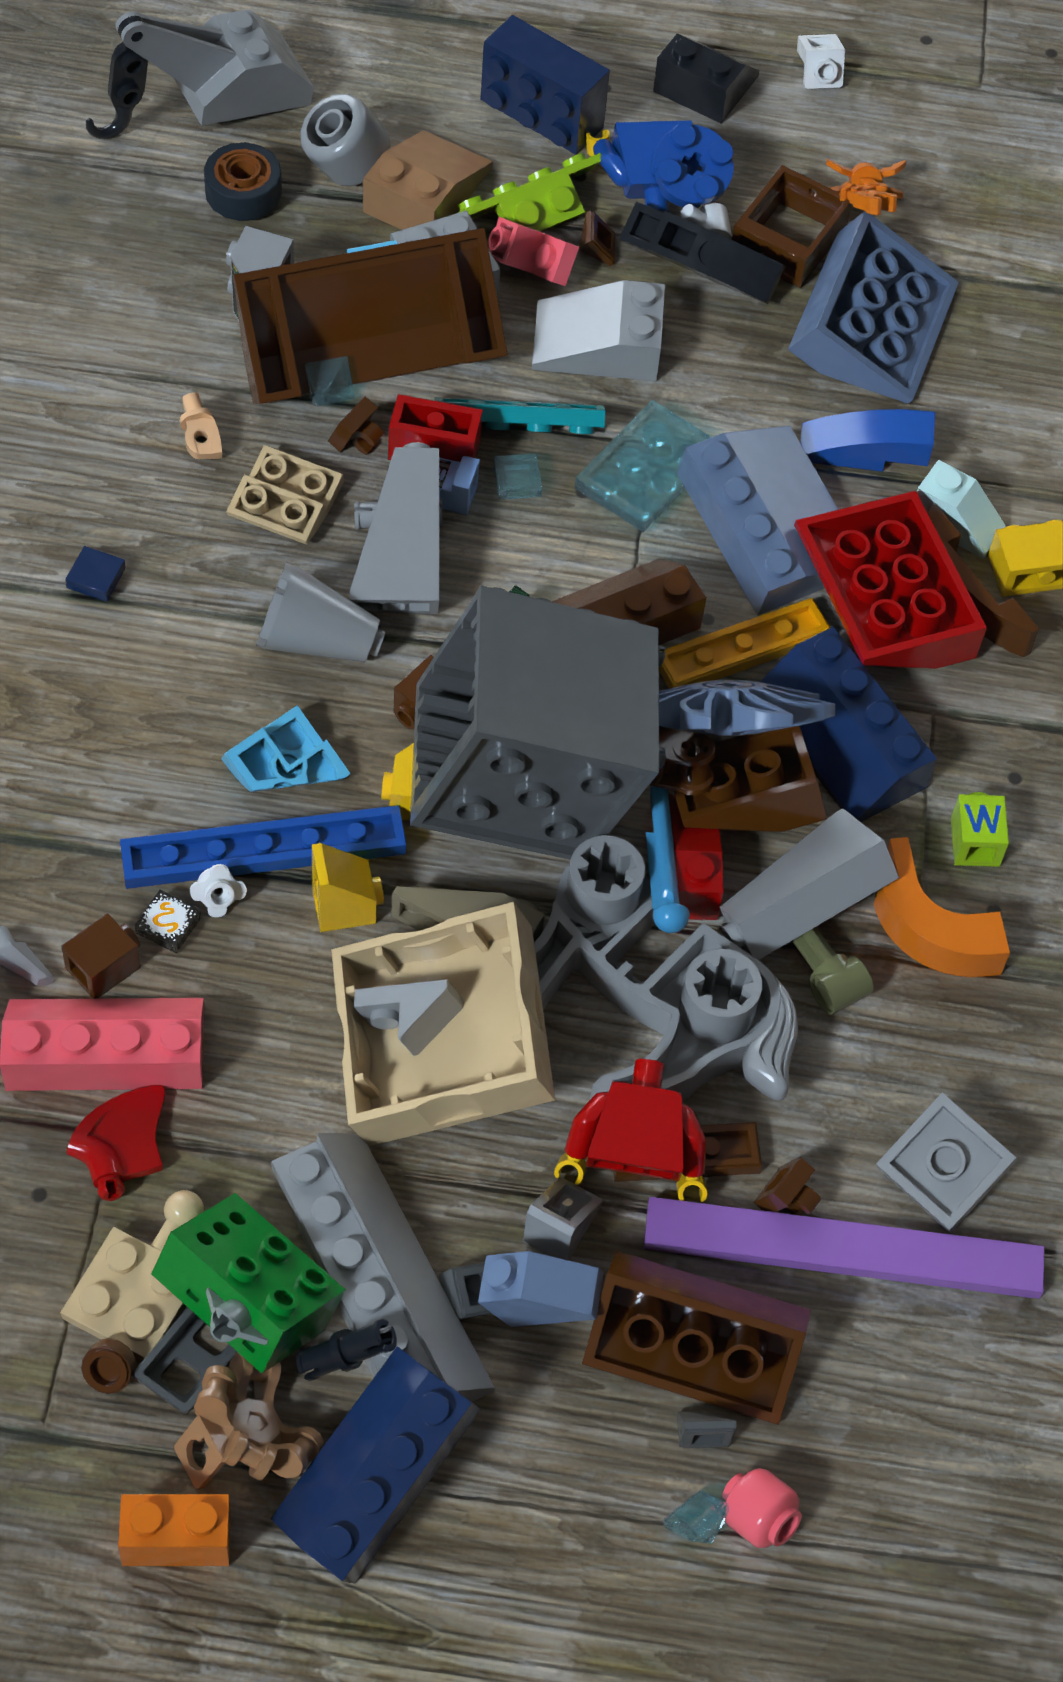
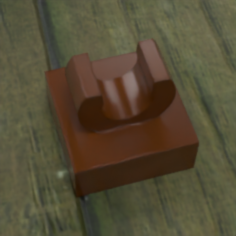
[328,396,384,455]
[753,1157,821,1216]

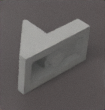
[354,979,463,1056]

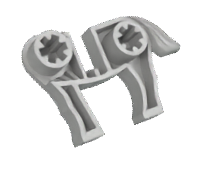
[534,835,798,1101]

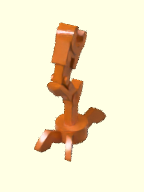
[826,159,906,215]

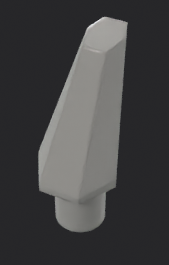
[0,926,55,986]

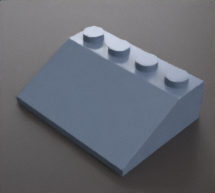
[788,211,959,404]
[677,426,839,616]

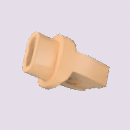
[179,392,222,459]

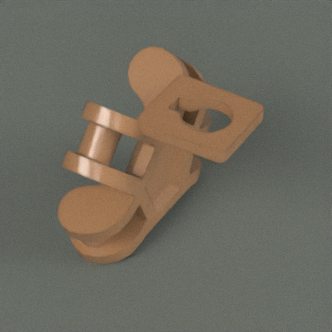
[174,1352,325,1489]

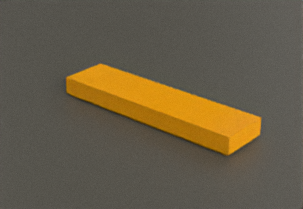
[659,597,831,689]

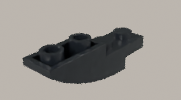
[619,201,786,304]

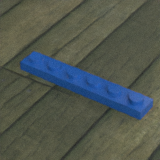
[120,805,406,889]

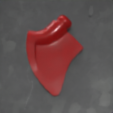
[66,1085,165,1201]

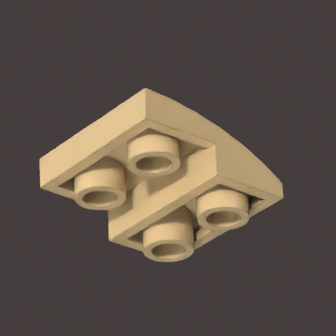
[226,445,344,545]

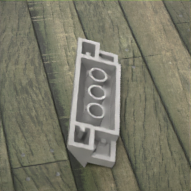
[271,1133,495,1402]

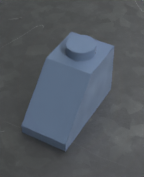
[478,1251,604,1327]

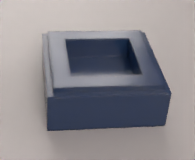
[65,546,126,602]

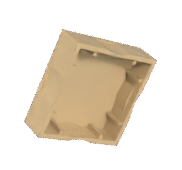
[331,902,555,1146]

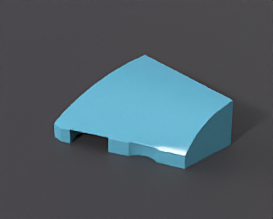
[221,705,351,792]

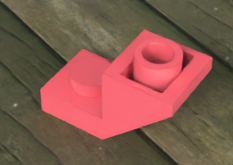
[488,217,579,286]

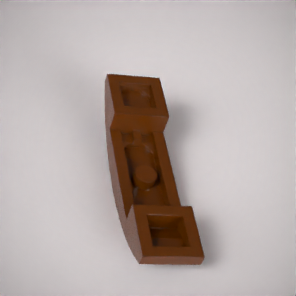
[928,504,1039,657]

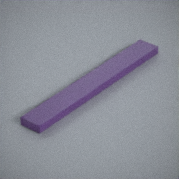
[643,1197,1044,1299]

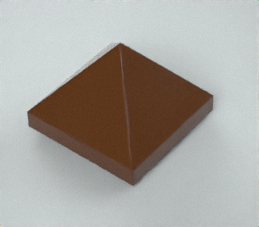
[579,210,615,266]

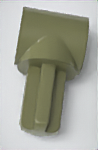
[793,927,874,1015]

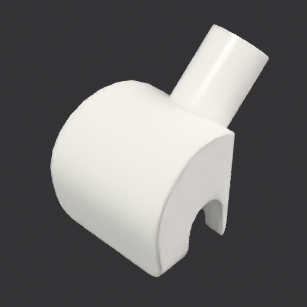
[681,203,732,240]

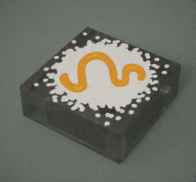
[135,890,201,954]

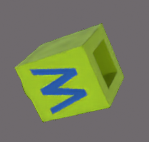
[951,792,1009,867]

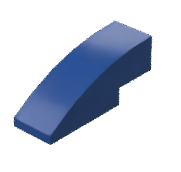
[800,409,935,472]

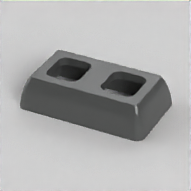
[135,1307,237,1413]

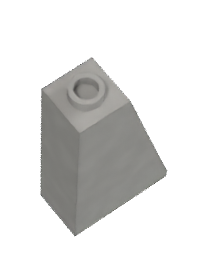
[349,442,439,614]
[720,808,899,960]

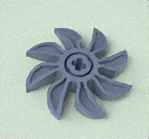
[659,680,835,736]

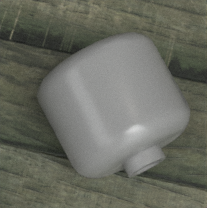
[300,94,390,186]

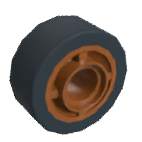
[204,142,282,221]

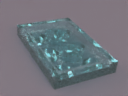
[575,400,711,533]

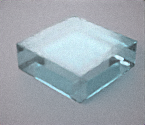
[493,453,542,500]

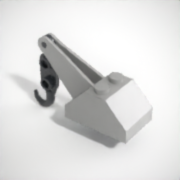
[86,9,314,139]

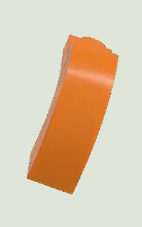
[873,837,1010,977]

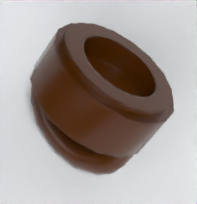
[81,1339,138,1394]

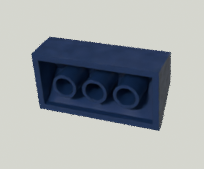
[760,627,937,822]
[271,1346,481,1584]

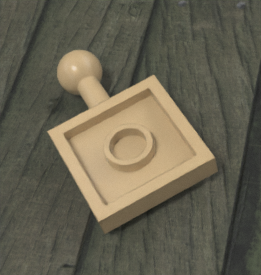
[60,1190,204,1361]

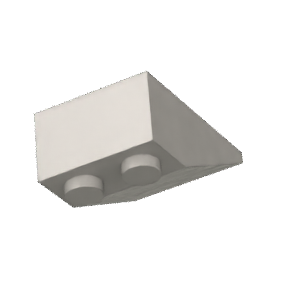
[531,280,665,381]

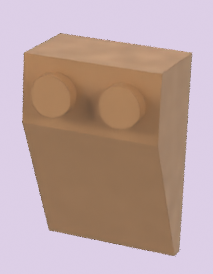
[363,130,493,230]

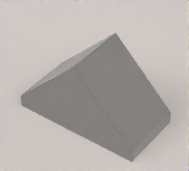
[523,1177,604,1261]

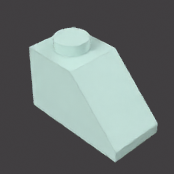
[917,460,1006,559]

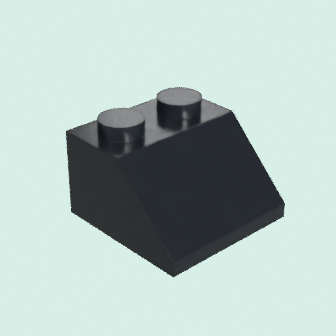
[653,34,760,124]

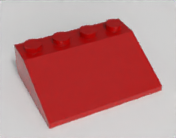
[794,491,987,669]

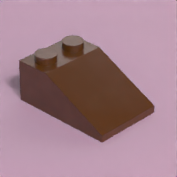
[674,726,827,832]

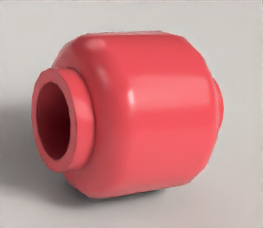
[722,1468,802,1548]

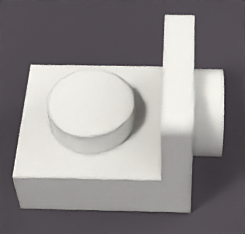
[797,34,845,89]

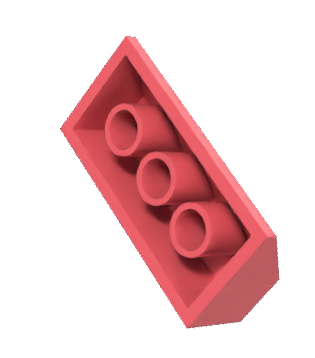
[0,998,204,1091]

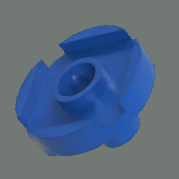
[651,123,734,208]

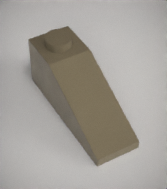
[391,886,545,942]

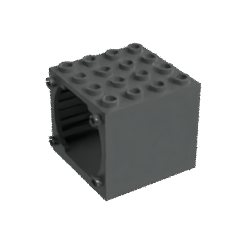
[410,585,666,860]

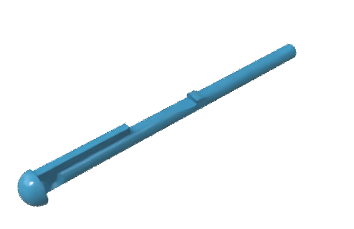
[646,726,690,933]

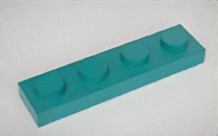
[434,397,606,434]

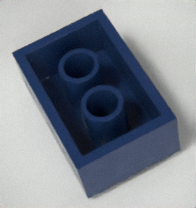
[480,15,610,155]

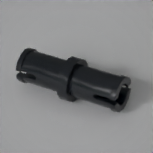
[296,1319,397,1381]

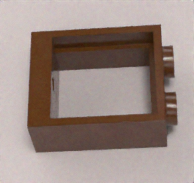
[732,165,852,288]

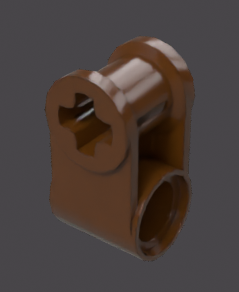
[649,726,715,795]

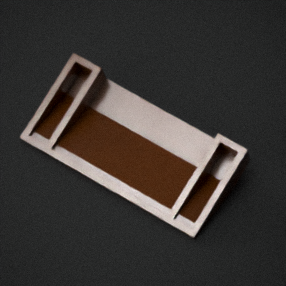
[233,228,508,404]

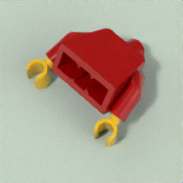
[554,1059,708,1202]

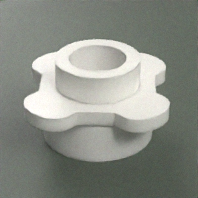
[190,864,247,917]

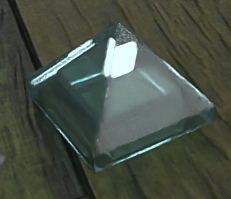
[662,1490,729,1544]

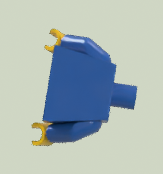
[586,120,702,213]

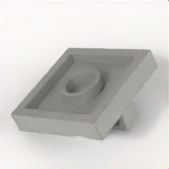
[876,1092,1017,1234]

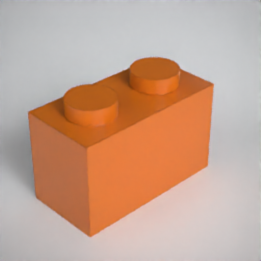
[118,1494,231,1566]

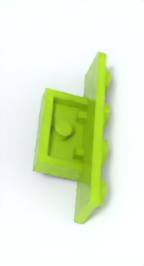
[456,153,601,232]

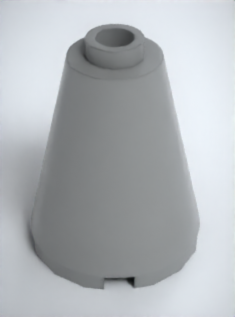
[256,562,385,662]

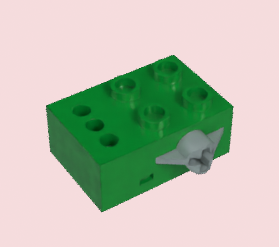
[151,1193,346,1374]

